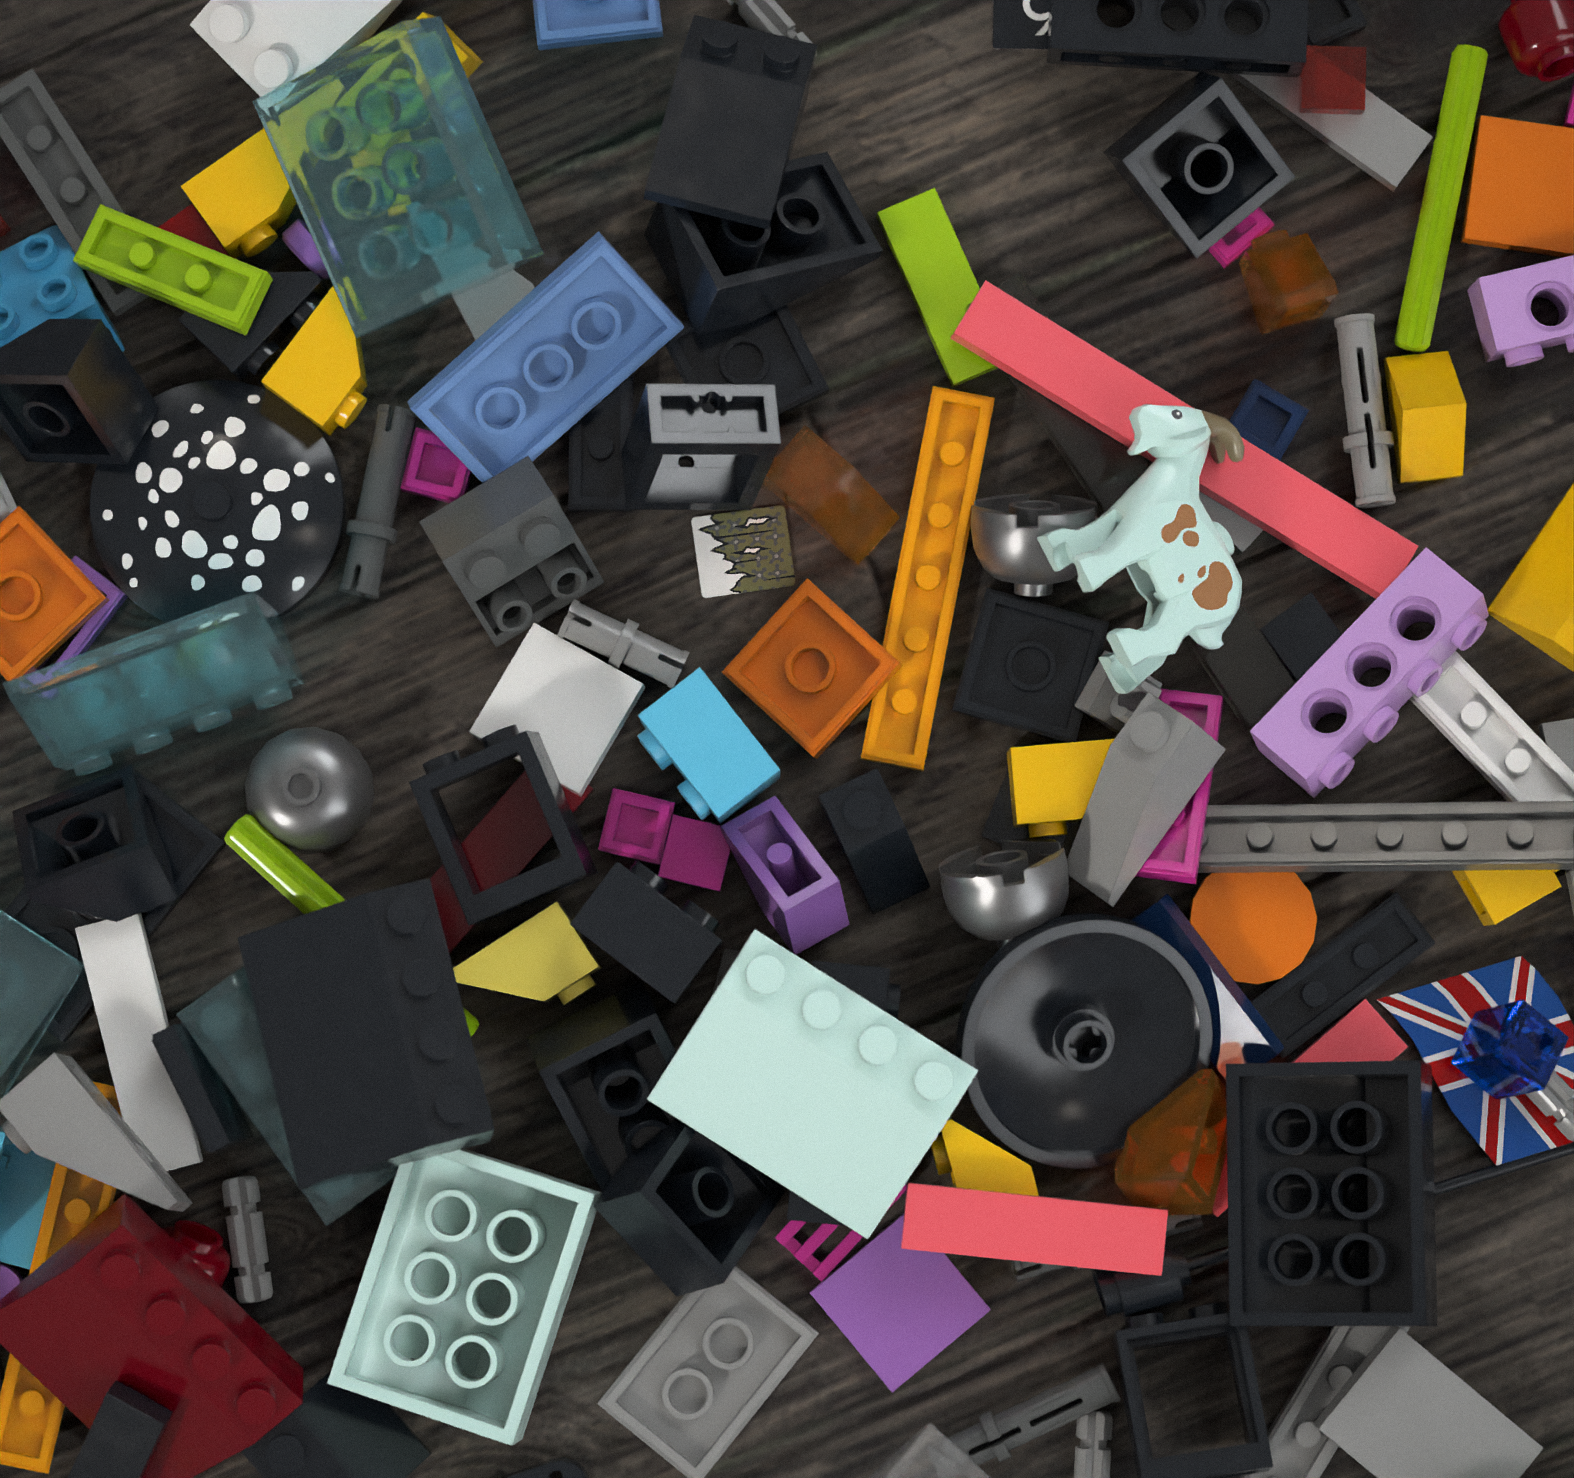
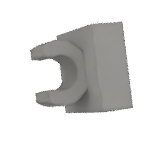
[1075,651,1162,734]

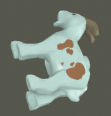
[1037,404,1245,694]

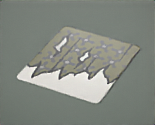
[691,505,795,598]

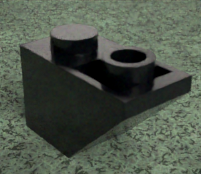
[178,271,328,382]

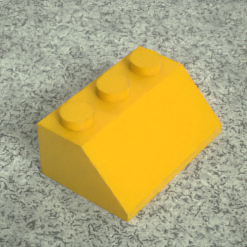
[1487,482,1574,672]

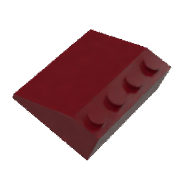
[0,1193,303,1478]

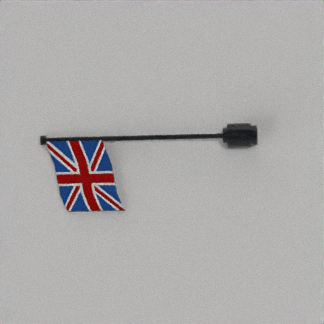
[1091,956,1574,1318]

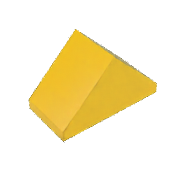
[1384,351,1467,484]

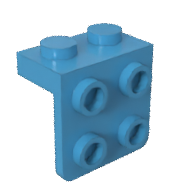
[0,225,125,352]

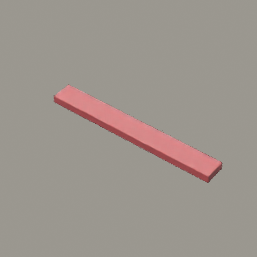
[950,280,1418,599]

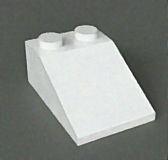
[190,0,402,114]

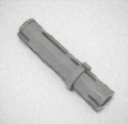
[1334,313,1396,508]

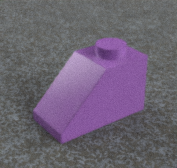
[720,796,850,955]

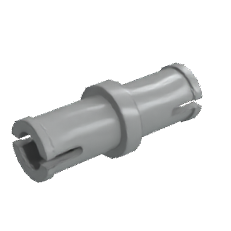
[557,599,690,688]

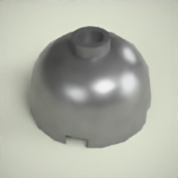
[971,494,1097,596]
[245,727,374,855]
[939,838,1069,948]

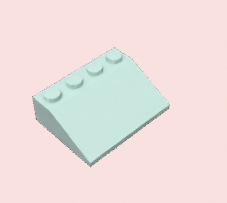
[647,930,978,1239]
[327,1149,602,1446]

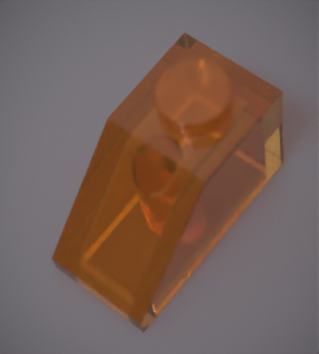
[1239,230,1339,334]
[763,425,900,566]
[1115,1069,1227,1216]

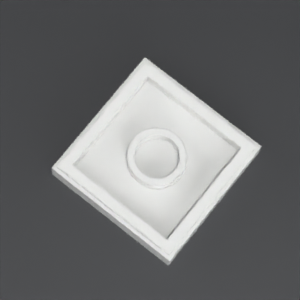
[469,623,645,797]

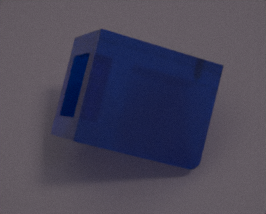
[1451,1000,1569,1099]

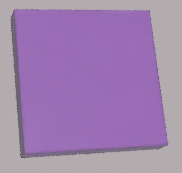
[809,1213,991,1393]

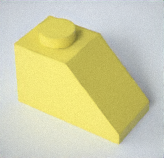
[453,902,602,1005]

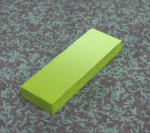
[876,188,998,388]
[73,204,273,336]

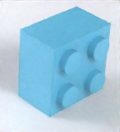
[637,667,780,825]

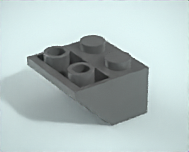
[419,456,604,648]

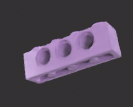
[1468,255,1574,367]
[1250,547,1489,798]

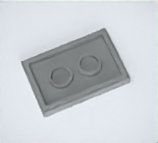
[597,1265,819,1478]
[1313,1326,1543,1478]

